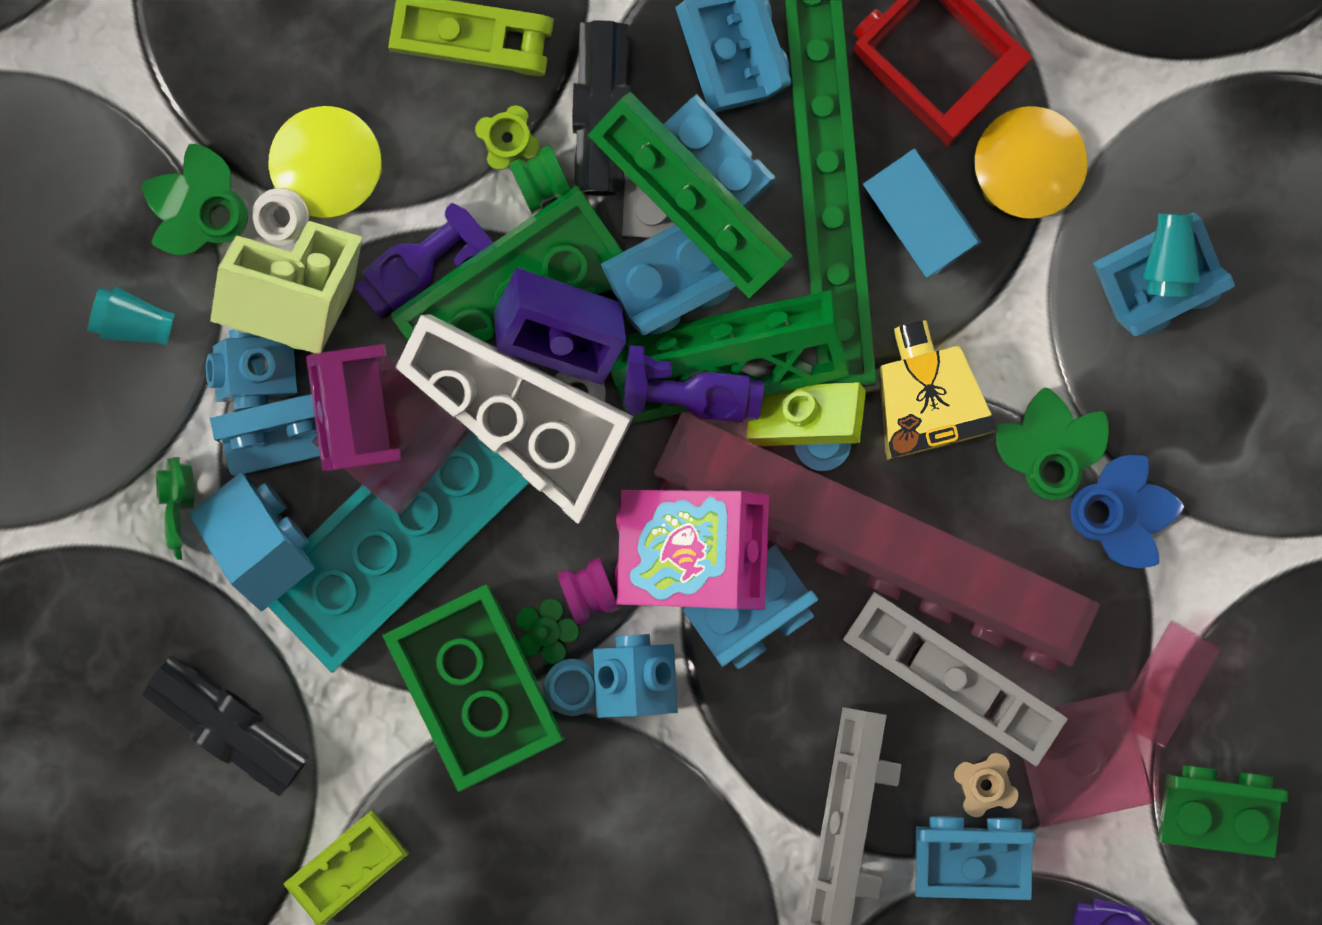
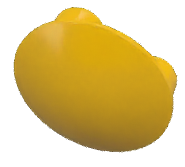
[975,106,1088,219]

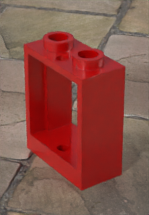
[852,0,1033,147]

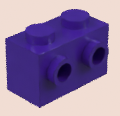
[494,267,626,385]

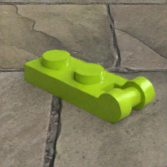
[388,0,554,76]

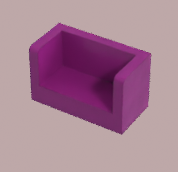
[306,344,401,471]

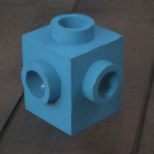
[206,329,297,411]
[593,634,678,718]

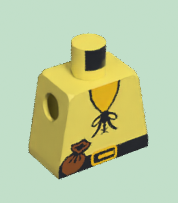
[879,320,997,460]

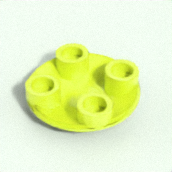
[269,106,382,220]

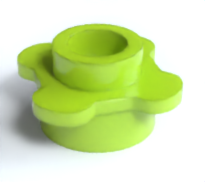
[475,105,540,170]

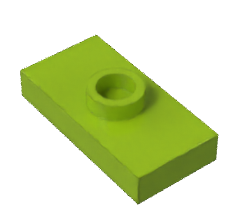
[746,382,866,446]
[283,809,409,925]

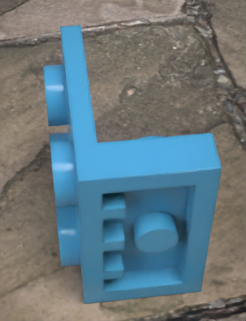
[682,545,818,669]

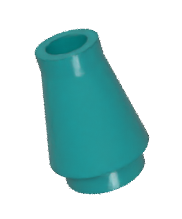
[1142,213,1200,297]
[87,286,175,346]

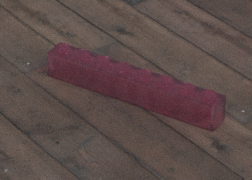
[654,412,1100,672]

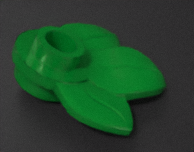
[141,144,248,256]
[996,387,1109,501]
[156,457,194,560]

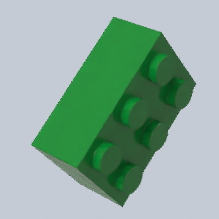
[382,584,565,792]

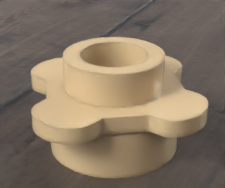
[954,753,1018,817]

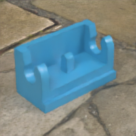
[863,148,982,278]

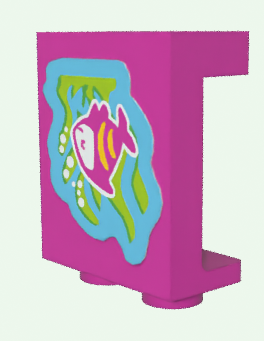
[614,490,769,610]

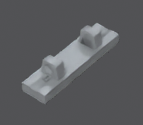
[843,592,1068,767]
[805,707,902,925]

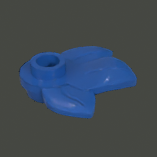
[1070,455,1184,568]

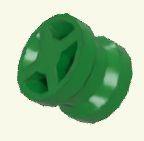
[508,145,571,215]

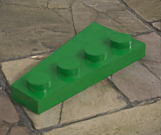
[391,185,623,341]

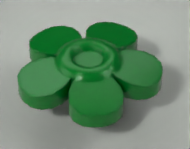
[516,598,580,664]

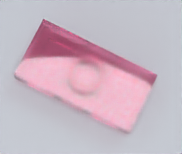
[1114,620,1222,748]

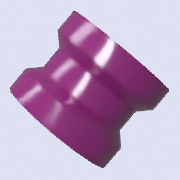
[557,557,620,626]

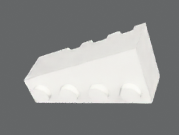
[396,314,634,524]

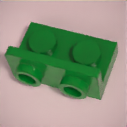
[1158,765,1289,858]

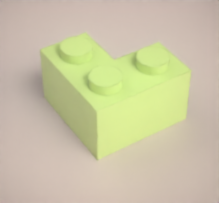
[210,221,362,353]

